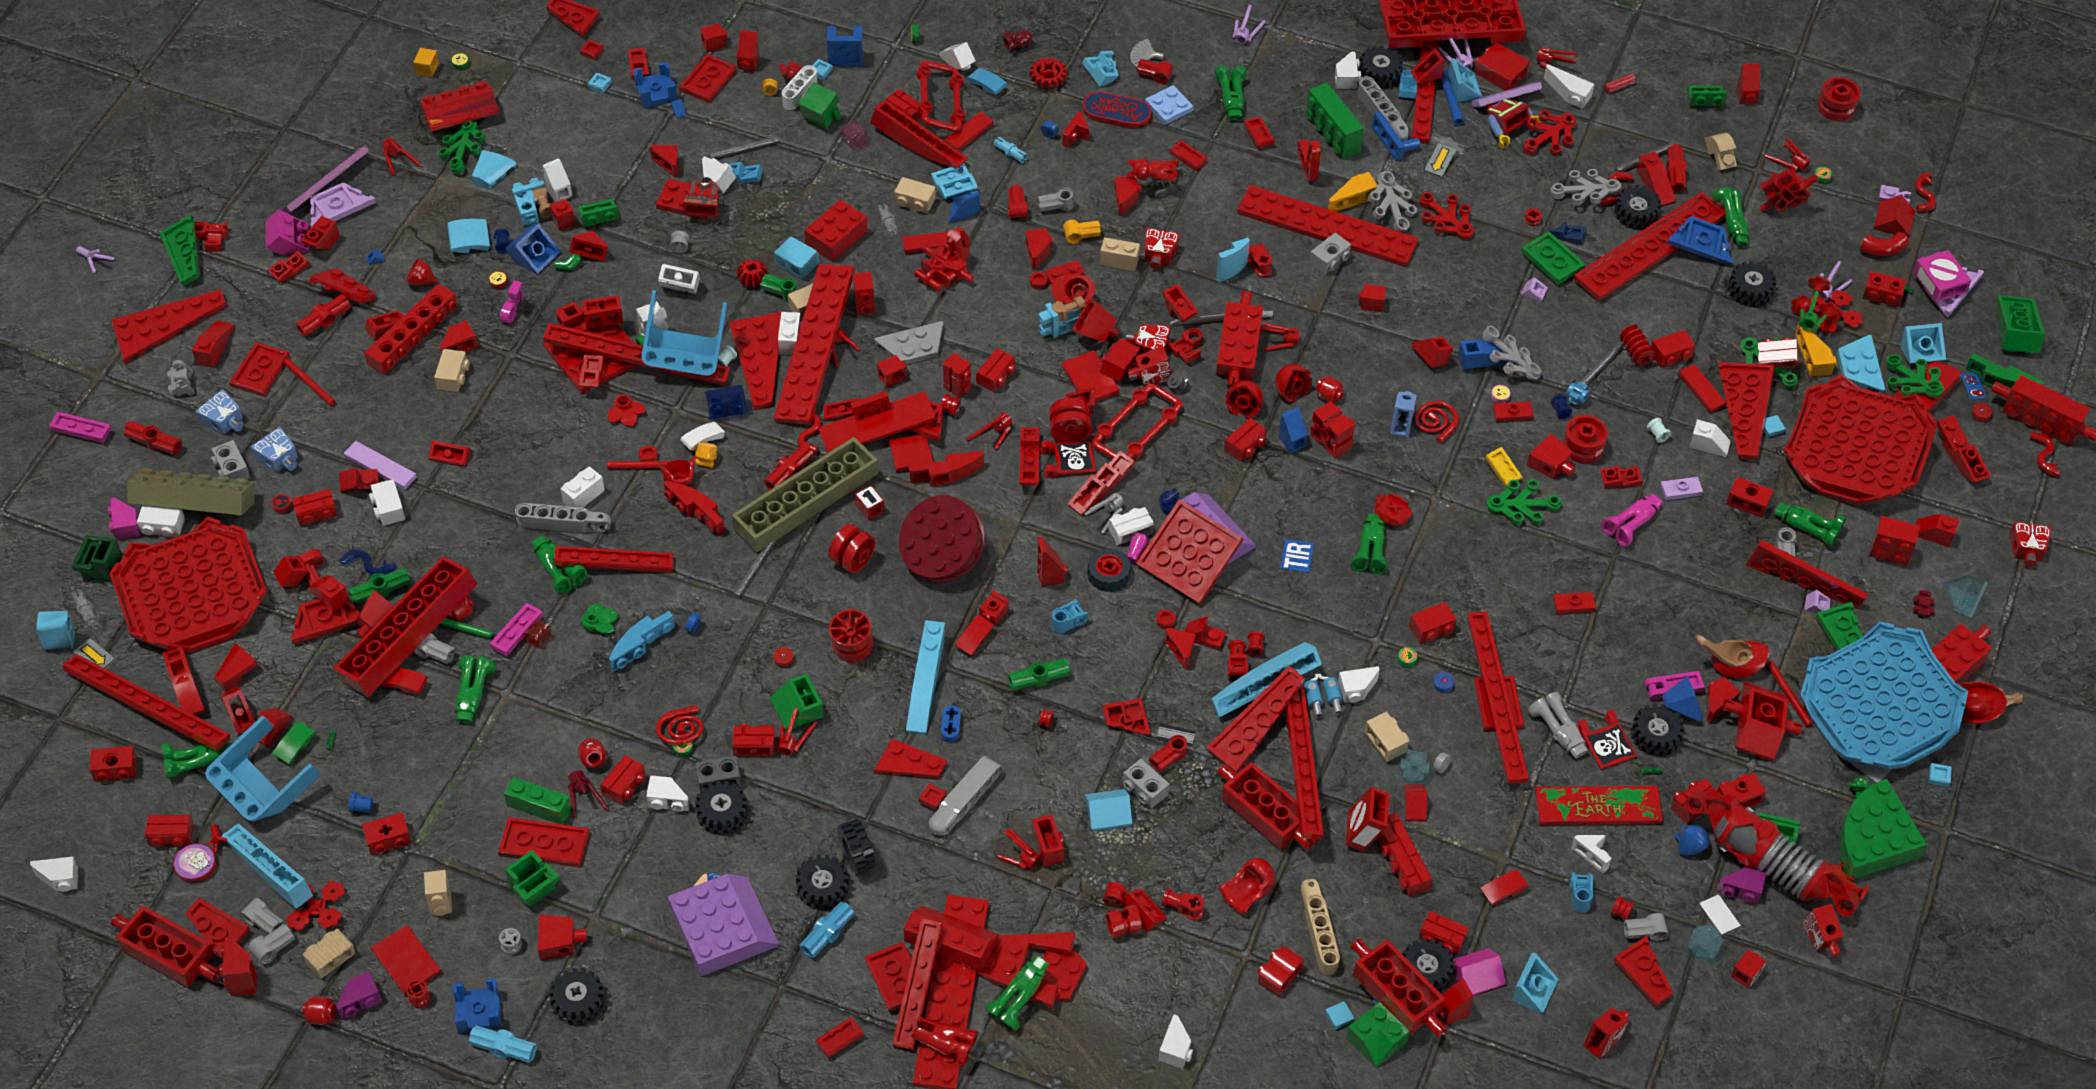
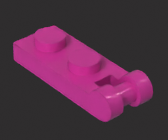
[1644,671,1705,701]

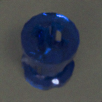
[493,229,510,253]
[1550,394,1573,419]

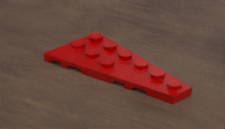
[111,289,227,364]

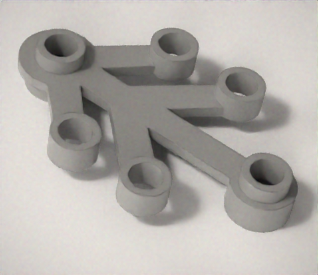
[1551,169,1621,205]
[1368,171,1417,233]
[1482,326,1541,380]

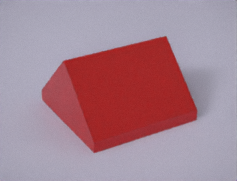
[1873,194,1915,238]

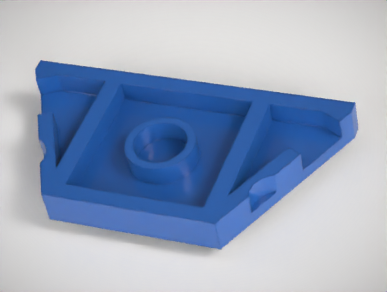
[1666,216,1734,267]

